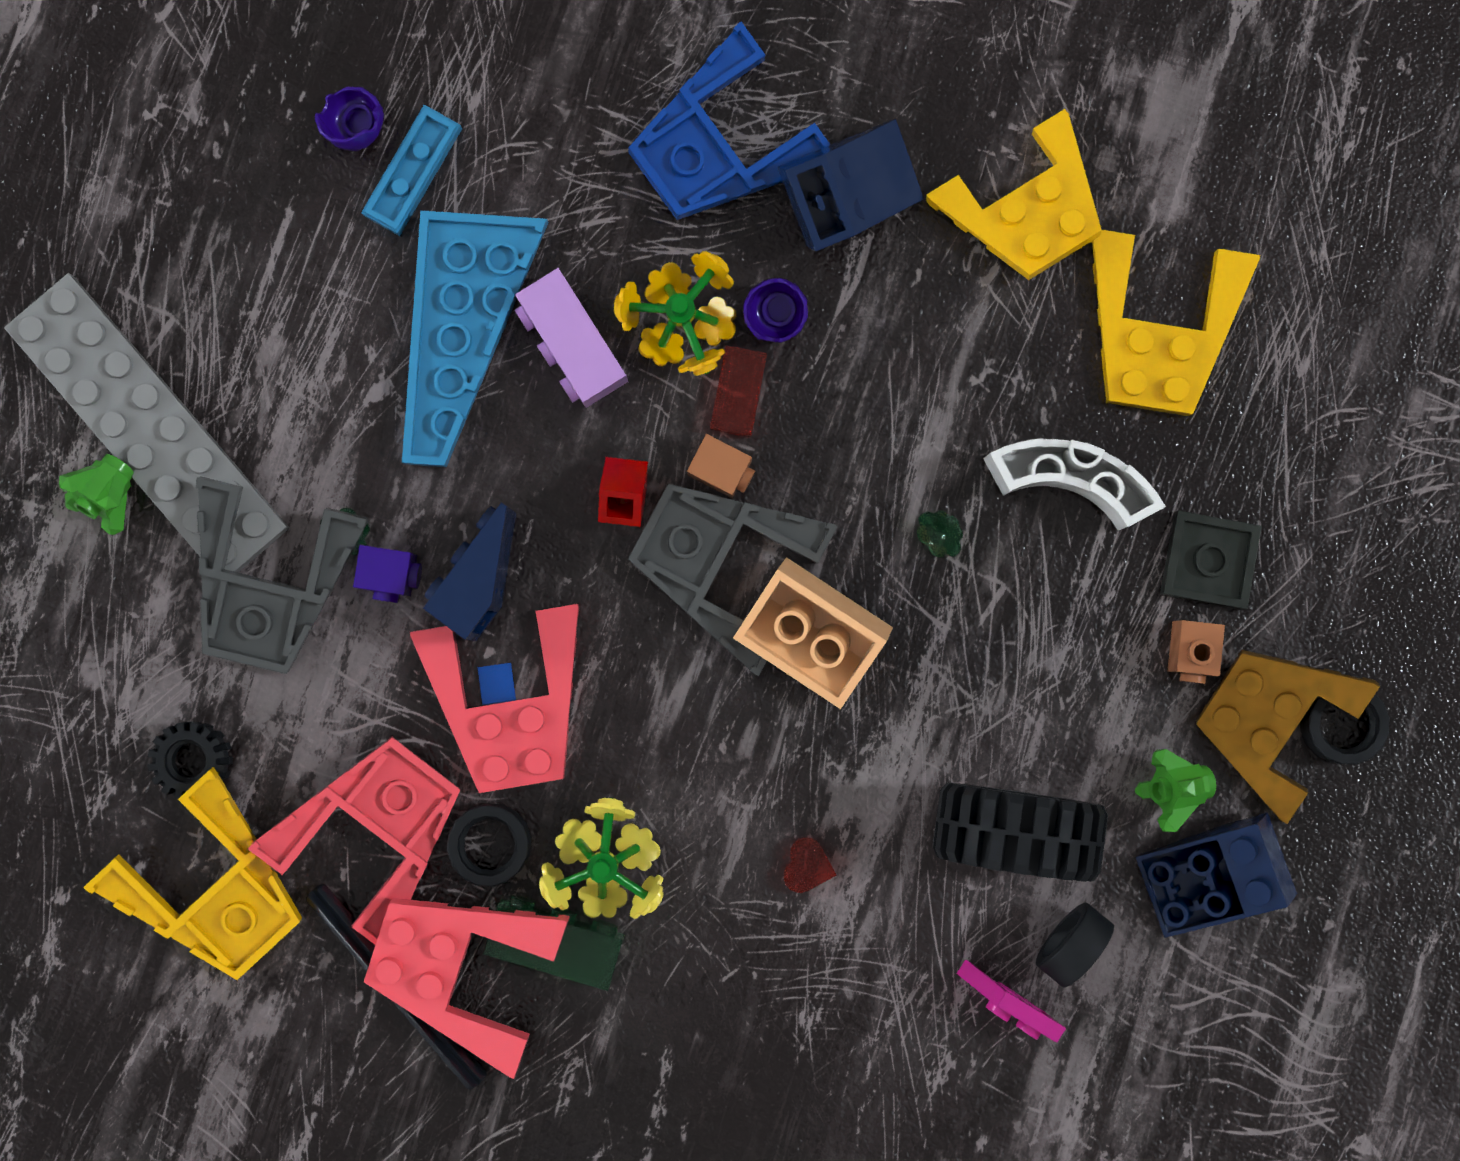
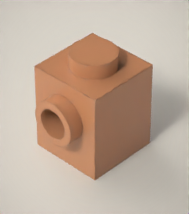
[1167,620,1225,684]

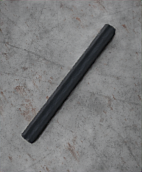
[306,884,487,1090]

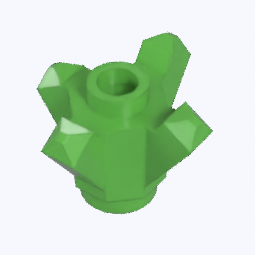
[59,454,134,535]
[1135,749,1216,832]

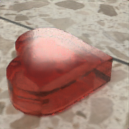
[783,836,837,893]

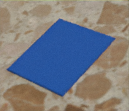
[477,663,516,705]

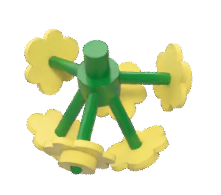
[539,798,663,919]

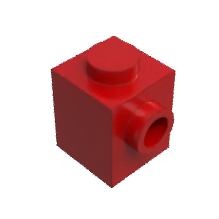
[598,457,648,527]

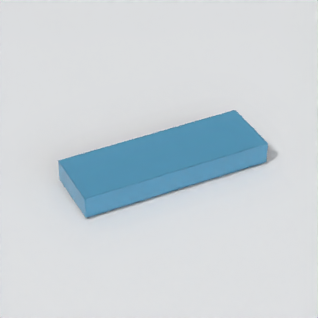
[361,105,462,236]

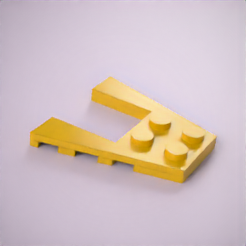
[1091,230,1260,416]
[83,767,302,980]

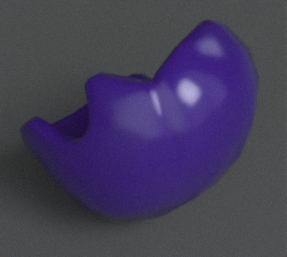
[315,87,384,151]
[743,278,808,343]

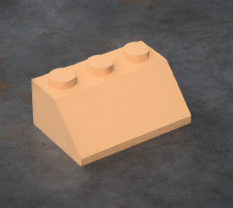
[733,557,893,709]

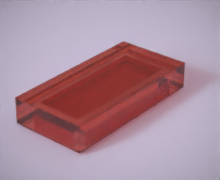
[710,346,767,438]

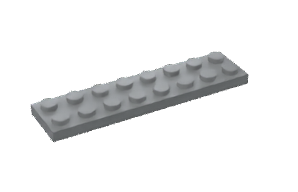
[4,273,290,573]

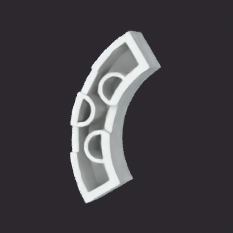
[983,438,1166,530]

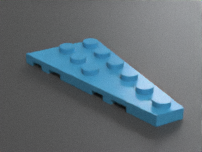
[402,210,549,467]

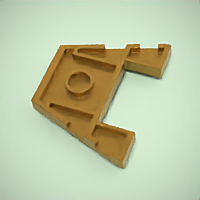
[1196,650,1380,824]

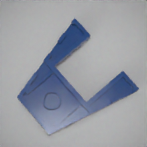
[628,22,830,220]

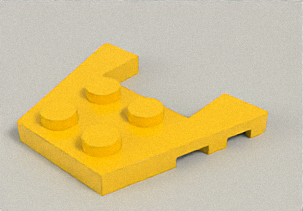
[926,109,1102,280]

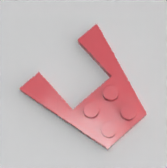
[410,604,579,793]
[248,737,460,945]
[364,898,570,1079]

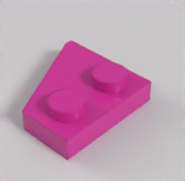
[956,960,1066,1043]

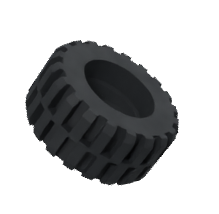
[932,782,1108,882]

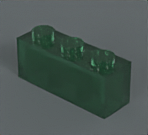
[483,895,625,991]

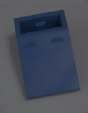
[777,119,924,251]
[423,502,516,641]
[1136,812,1297,938]

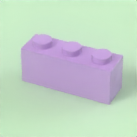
[515,268,628,408]

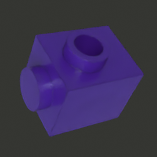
[353,545,422,603]

